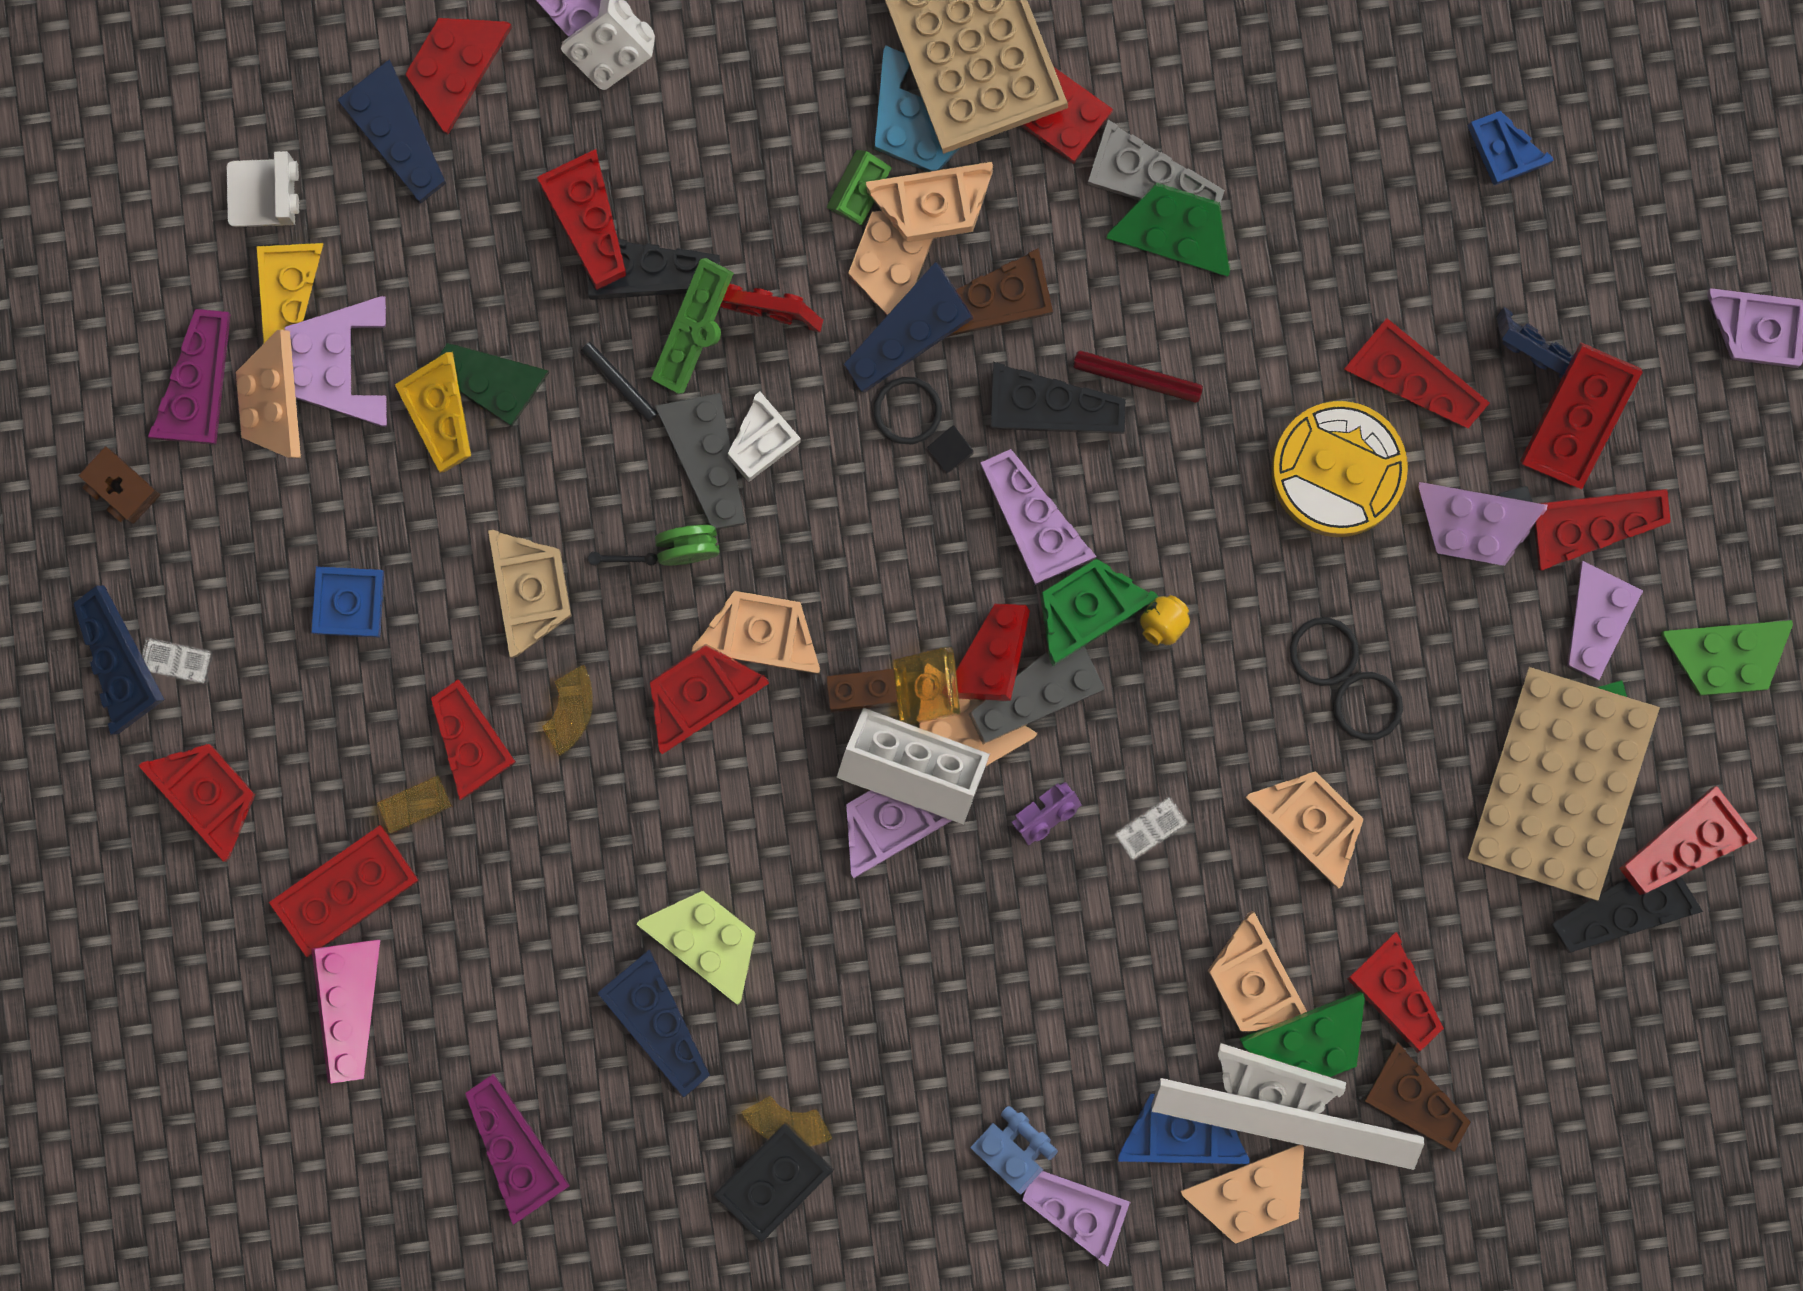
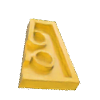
[256,243,323,344]
[395,352,471,472]

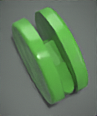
[655,525,720,566]

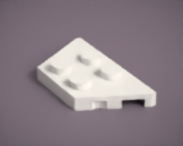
[1218,1043,1346,1114]

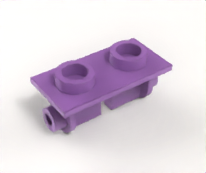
[1011,782,1082,846]

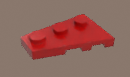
[944,604,1030,701]

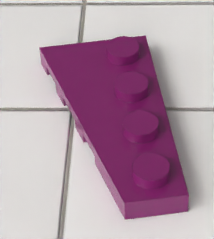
[148,309,231,445]
[465,1074,570,1225]

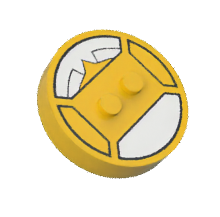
[1271,401,1408,537]

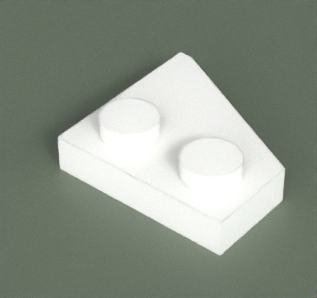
[727,391,801,482]

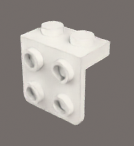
[561,0,655,90]
[227,151,299,227]

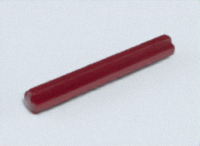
[1073,350,1203,403]

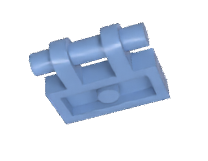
[970,1106,1058,1195]

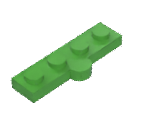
[651,258,734,394]

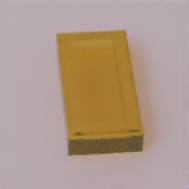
[377,776,453,834]

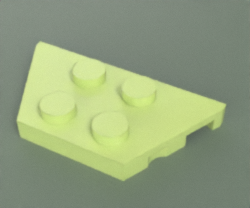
[636,891,756,1005]

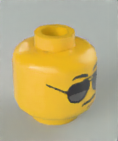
[1140,595,1190,645]

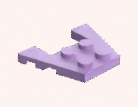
[285,296,387,427]

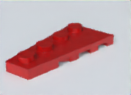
[1344,318,1490,429]
[1534,489,1671,571]

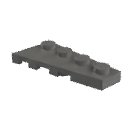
[655,393,746,530]
[969,647,1104,744]

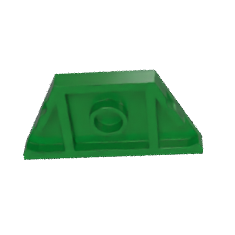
[1107,182,1231,276]
[1040,559,1158,666]
[1240,991,1365,1077]

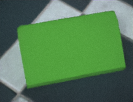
[827,150,892,225]

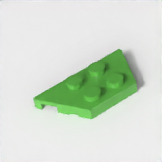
[1661,620,1793,696]

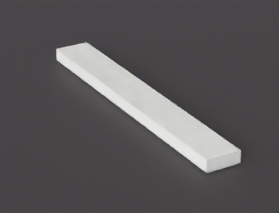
[1152,1078,1424,1170]

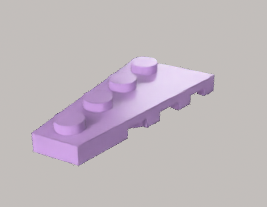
[980,449,1096,585]

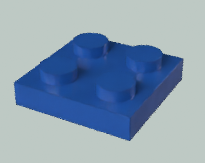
[312,567,384,638]

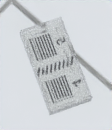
[142,637,213,685]
[1114,796,1189,862]

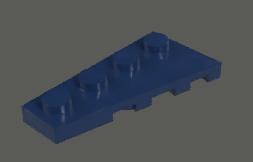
[338,59,446,204]

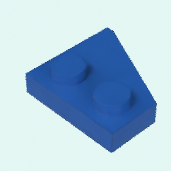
[1467,111,1554,185]

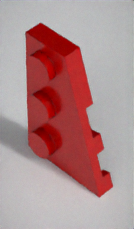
[720,284,823,332]
[431,679,516,800]
[1347,932,1444,1053]

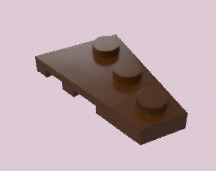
[1364,1042,1471,1152]

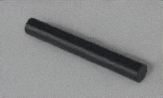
[581,342,658,422]

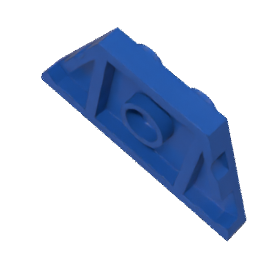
[1118,1094,1250,1164]

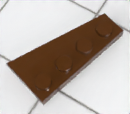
[947,248,1053,337]

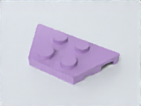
[1707,288,1803,368]
[1419,482,1548,566]
[846,790,953,878]

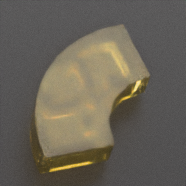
[542,665,593,757]
[741,1095,833,1146]

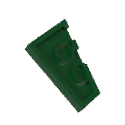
[437,343,550,427]

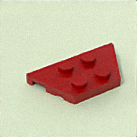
[405,18,512,135]
[650,644,769,754]
[138,744,256,862]

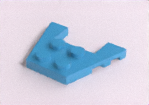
[875,45,960,172]

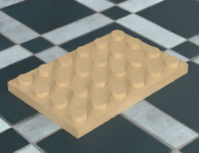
[885,0,1068,154]
[1468,667,1660,901]

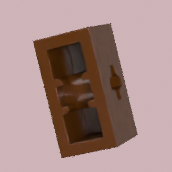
[78,446,161,524]
[826,669,898,713]

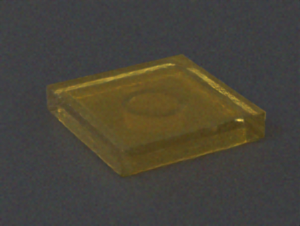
[893,647,960,725]

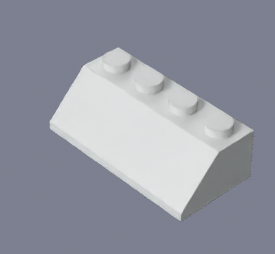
[837,708,990,825]

